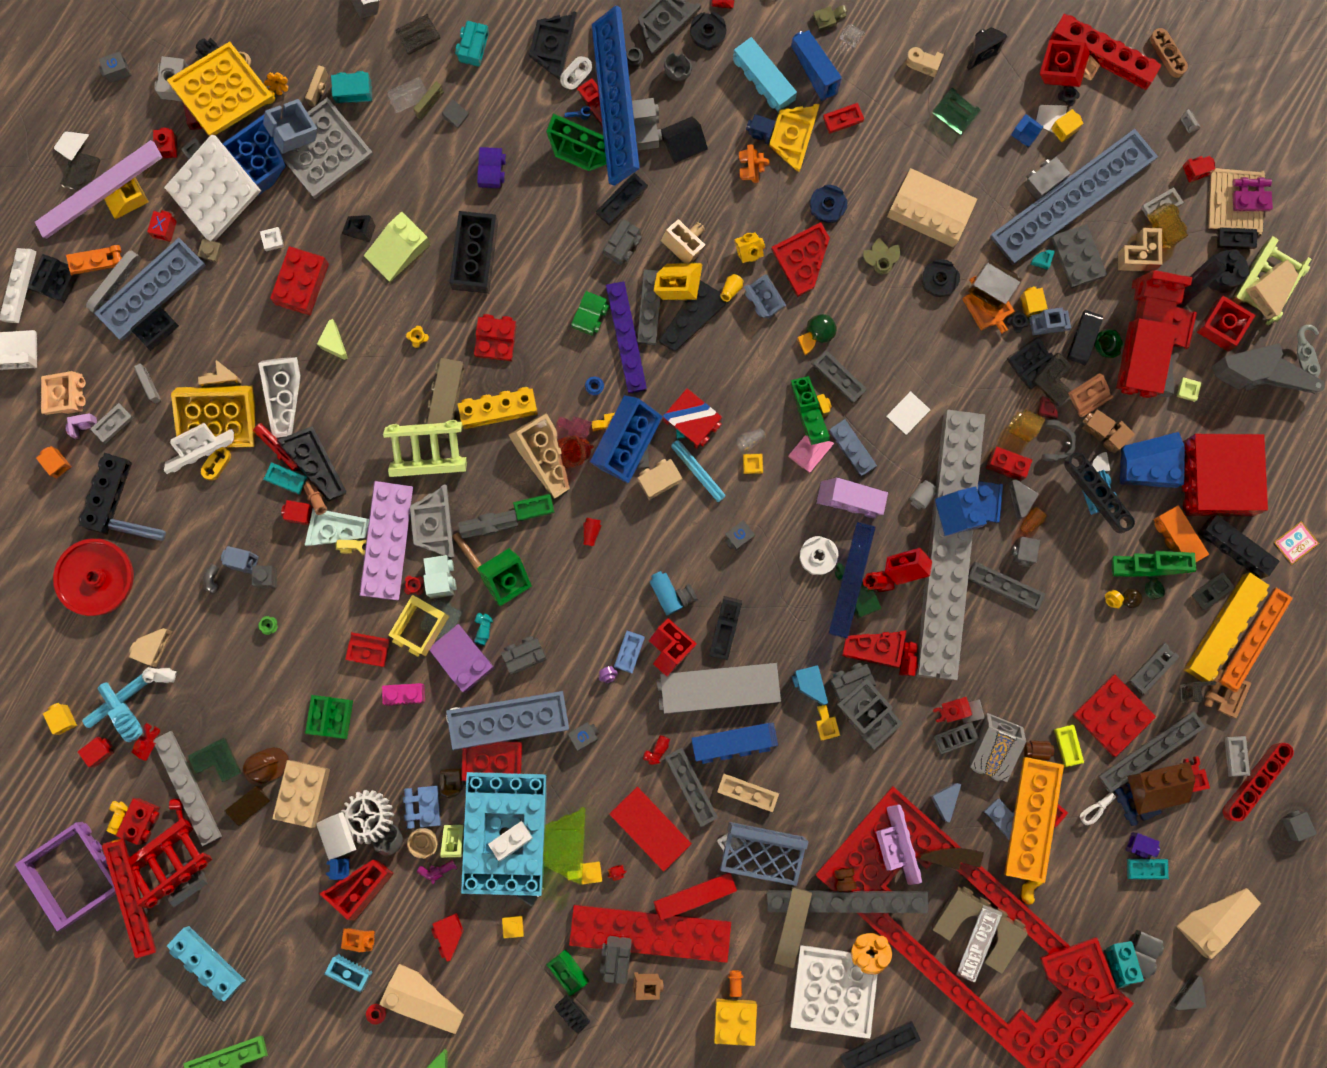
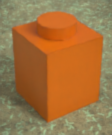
[36,446,72,479]

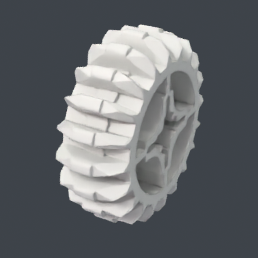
[341,790,394,844]

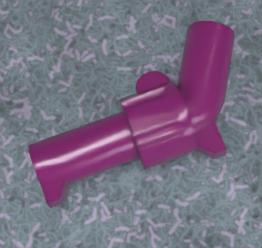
[417,860,457,884]

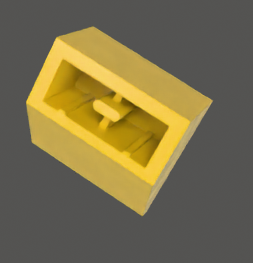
[104,177,149,220]
[654,263,702,300]

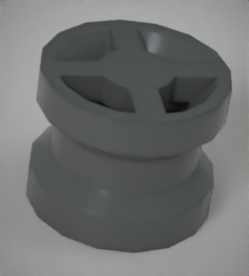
[676,584,698,607]

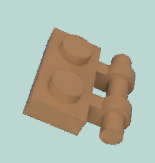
[1204,669,1251,719]

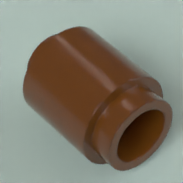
[1024,740,1054,761]

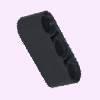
[1067,309,1103,366]

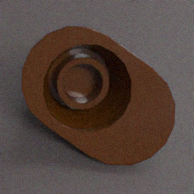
[243,747,289,785]

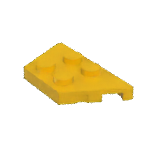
[769,104,820,172]

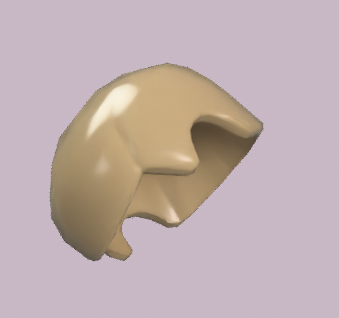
[407,828,438,859]

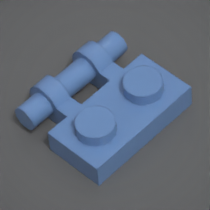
[403,786,441,829]

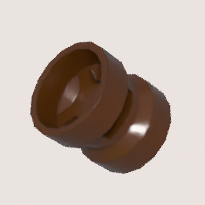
[834,868,857,891]

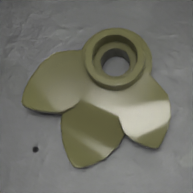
[863,238,900,275]

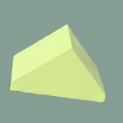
[317,319,348,360]
[441,825,464,858]

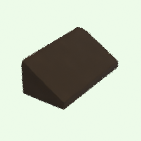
[224,786,270,826]

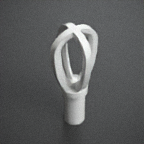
[1080,792,1116,825]

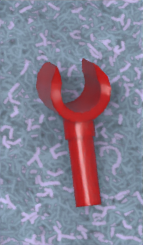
[169,799,183,821]

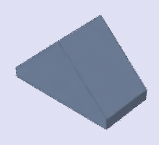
[930,783,961,823]

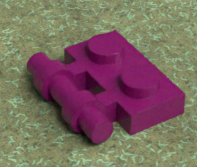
[1232,177,1273,212]

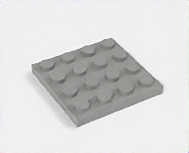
[279,97,373,199]

